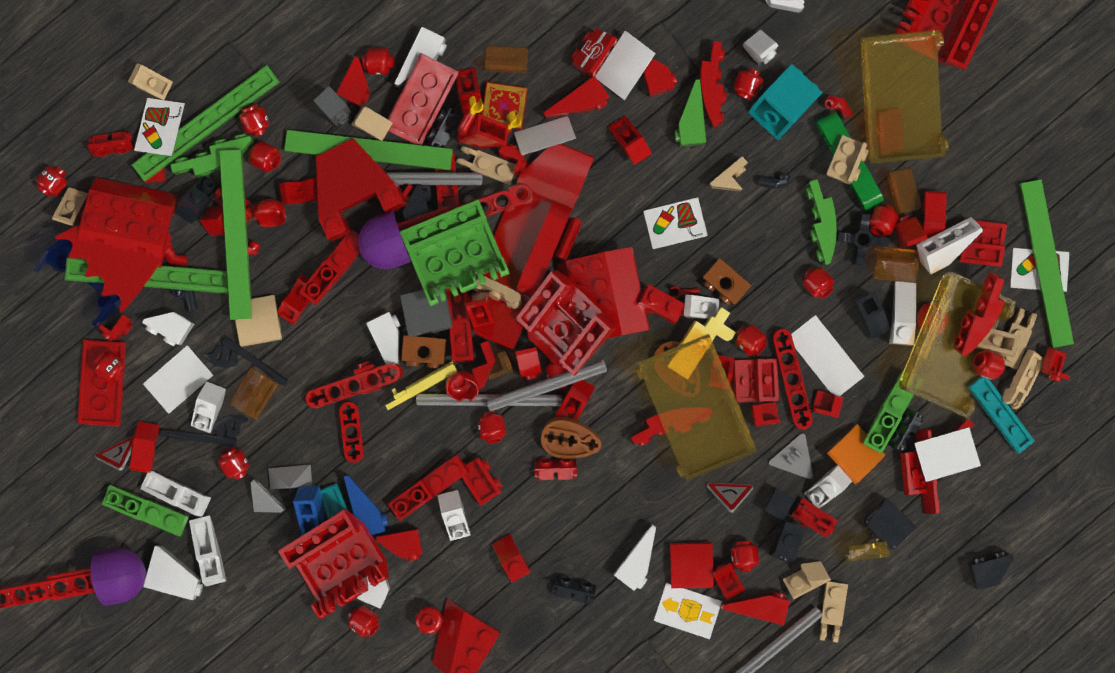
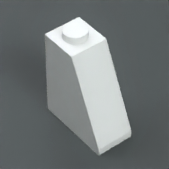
[144,545,203,600]

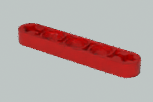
[772,329,813,429]
[306,363,403,408]

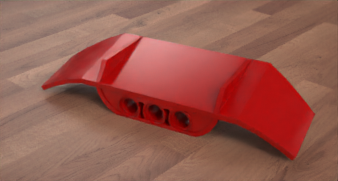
[472,143,594,349]

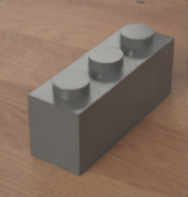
[313,86,352,127]

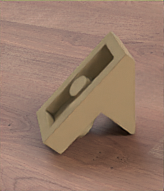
[128,63,173,100]
[351,107,393,141]
[709,156,748,191]
[52,187,88,226]
[977,329,1021,357]
[783,561,831,600]

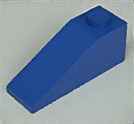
[344,475,389,535]
[293,486,325,536]

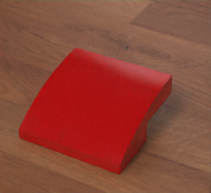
[553,217,583,261]
[960,218,1007,267]
[732,359,779,403]
[670,542,713,589]

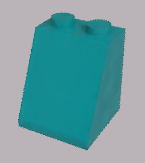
[748,64,823,140]

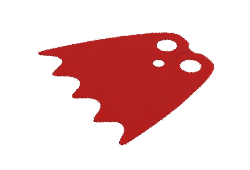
[55,225,171,312]

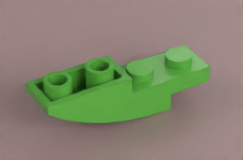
[171,134,254,178]
[805,179,837,266]
[863,370,922,454]
[102,485,189,536]

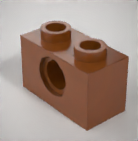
[702,258,752,306]
[401,336,447,368]

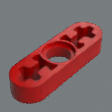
[339,402,364,463]

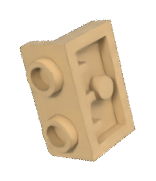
[826,135,869,184]

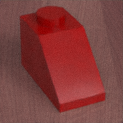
[336,57,371,108]
[643,58,677,97]
[456,67,484,116]
[608,116,652,165]
[894,215,928,249]
[465,291,494,328]
[516,347,542,380]
[554,380,595,420]
[376,529,423,561]
[492,534,531,582]

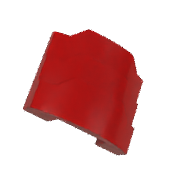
[516,270,616,376]

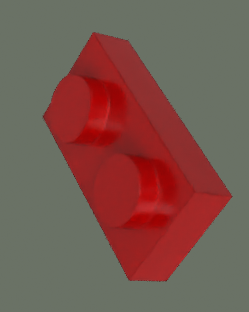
[638,284,685,324]

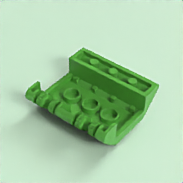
[400,199,510,306]

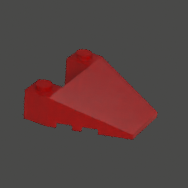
[316,138,408,241]

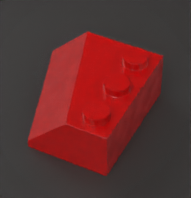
[432,598,501,673]

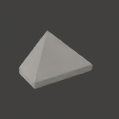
[268,465,313,489]
[251,479,286,513]

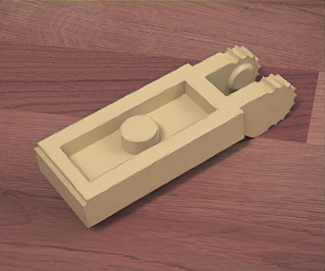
[456,146,516,185]
[472,276,522,309]
[1003,308,1037,370]
[1002,349,1044,409]
[819,581,848,643]

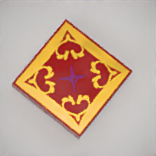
[482,82,528,130]

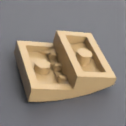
[235,295,282,347]

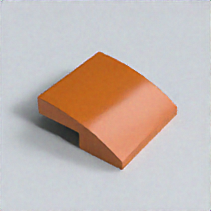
[827,424,885,484]

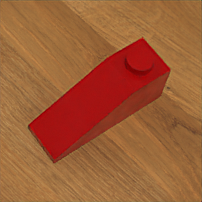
[544,76,609,119]
[721,592,790,625]

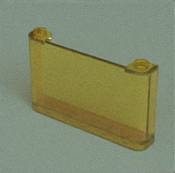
[861,29,949,164]
[899,272,1016,419]
[635,334,757,481]

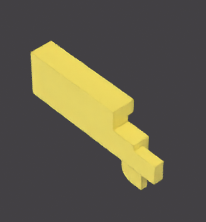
[665,307,736,380]
[385,362,458,410]

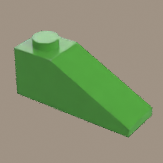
[675,80,706,147]

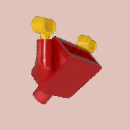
[457,96,521,149]

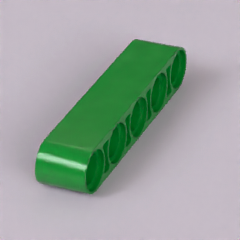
[816,111,884,211]

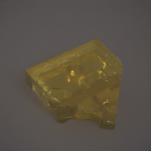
[845,542,890,563]

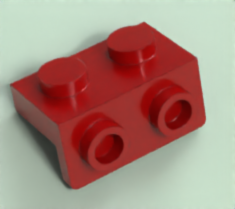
[462,457,503,506]

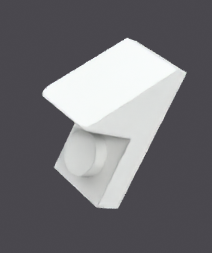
[684,295,719,319]

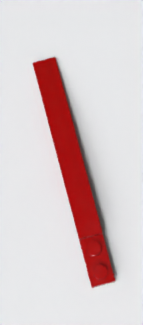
[435,152,474,363]

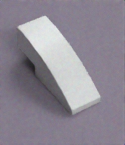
[140,471,211,517]
[189,516,226,586]

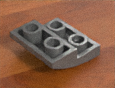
[400,290,453,337]

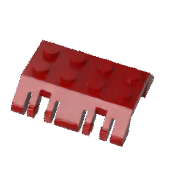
[892,0,998,70]
[78,178,179,268]
[556,247,650,339]
[278,509,389,619]

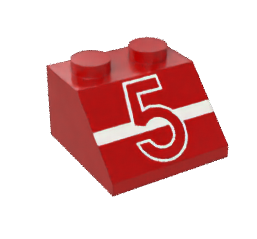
[571,28,617,78]

